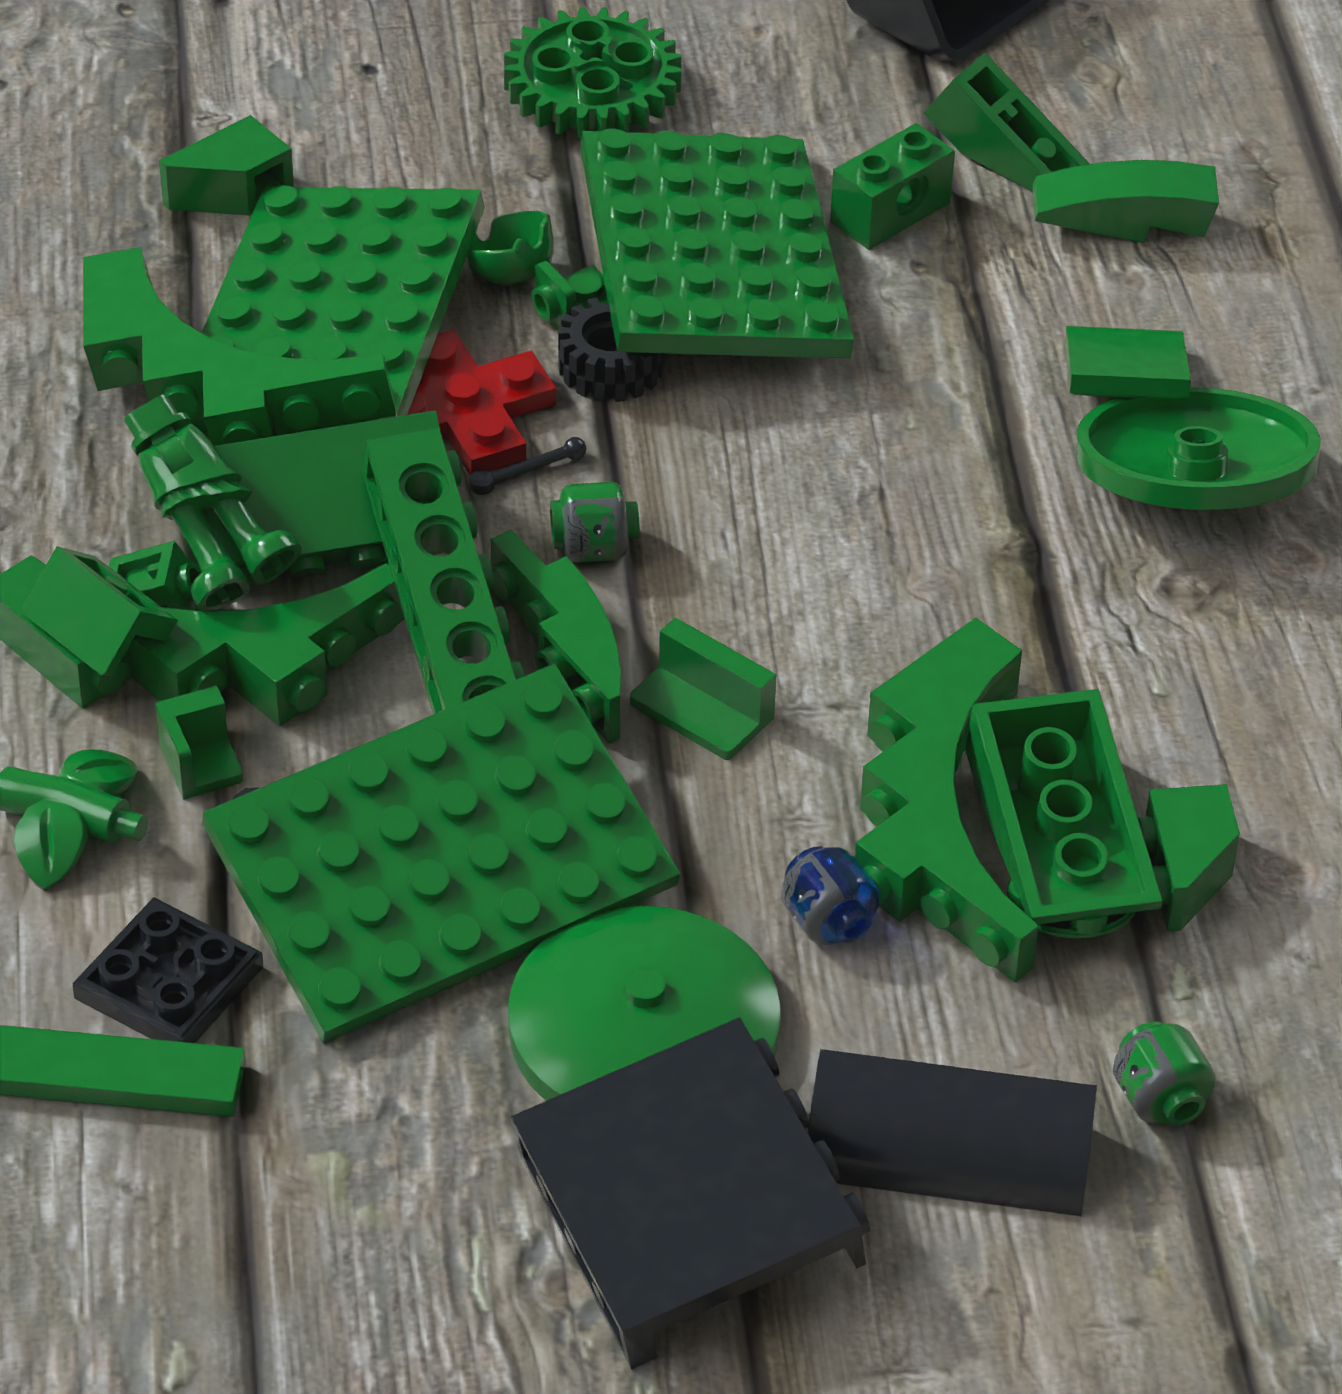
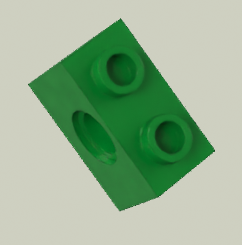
[830,123,955,250]

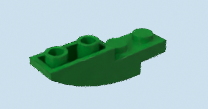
[491,529,621,743]

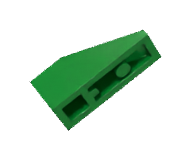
[924,52,1090,191]

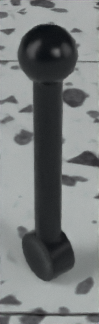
[470,437,587,495]

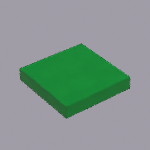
[1065,326,1191,400]

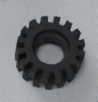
[558,297,664,402]

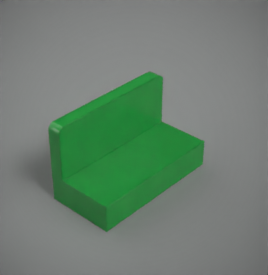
[22,546,178,676]
[630,617,777,760]

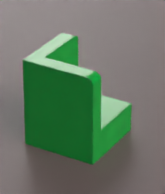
[155,686,243,800]

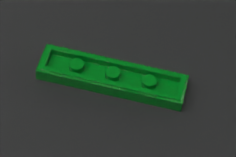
[0,1025,246,1117]

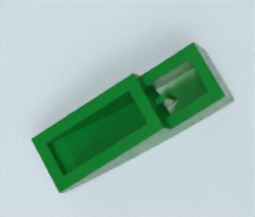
[1032,160,1219,243]

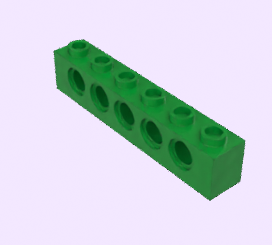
[363,427,525,715]

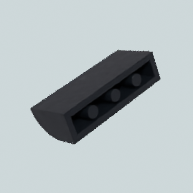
[807,1049,1097,1217]

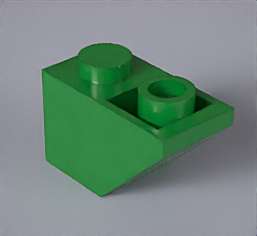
[159,115,294,215]
[1137,784,1240,932]

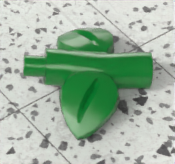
[0,749,148,891]

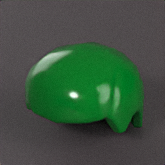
[467,211,554,286]

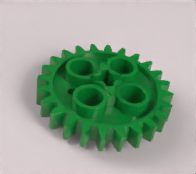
[504,7,682,139]

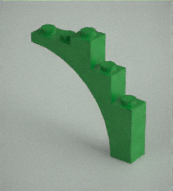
[83,247,396,446]
[0,555,405,726]
[852,617,1039,983]

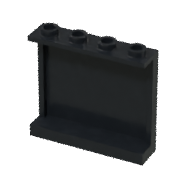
[510,1017,870,1370]

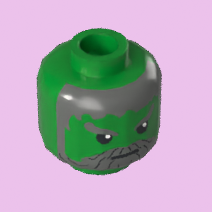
[550,482,640,563]
[1113,1022,1216,1125]

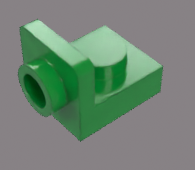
[531,261,607,330]
[109,540,202,611]

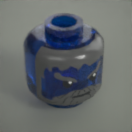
[781,846,880,945]

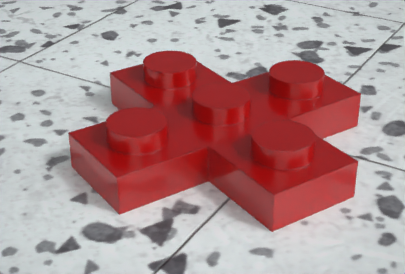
[408,329,556,476]

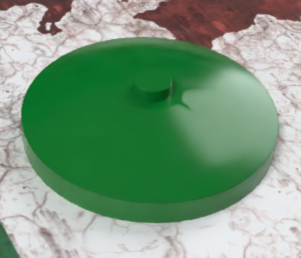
[1076,387,1321,510]
[508,906,780,1101]

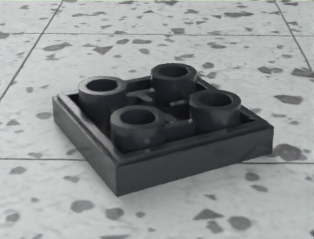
[72,897,263,1043]

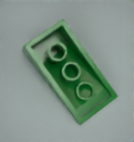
[965,689,1162,924]

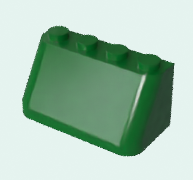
[204,410,443,586]

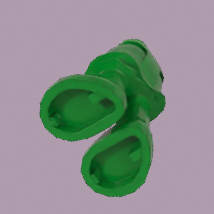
[124,395,302,611]

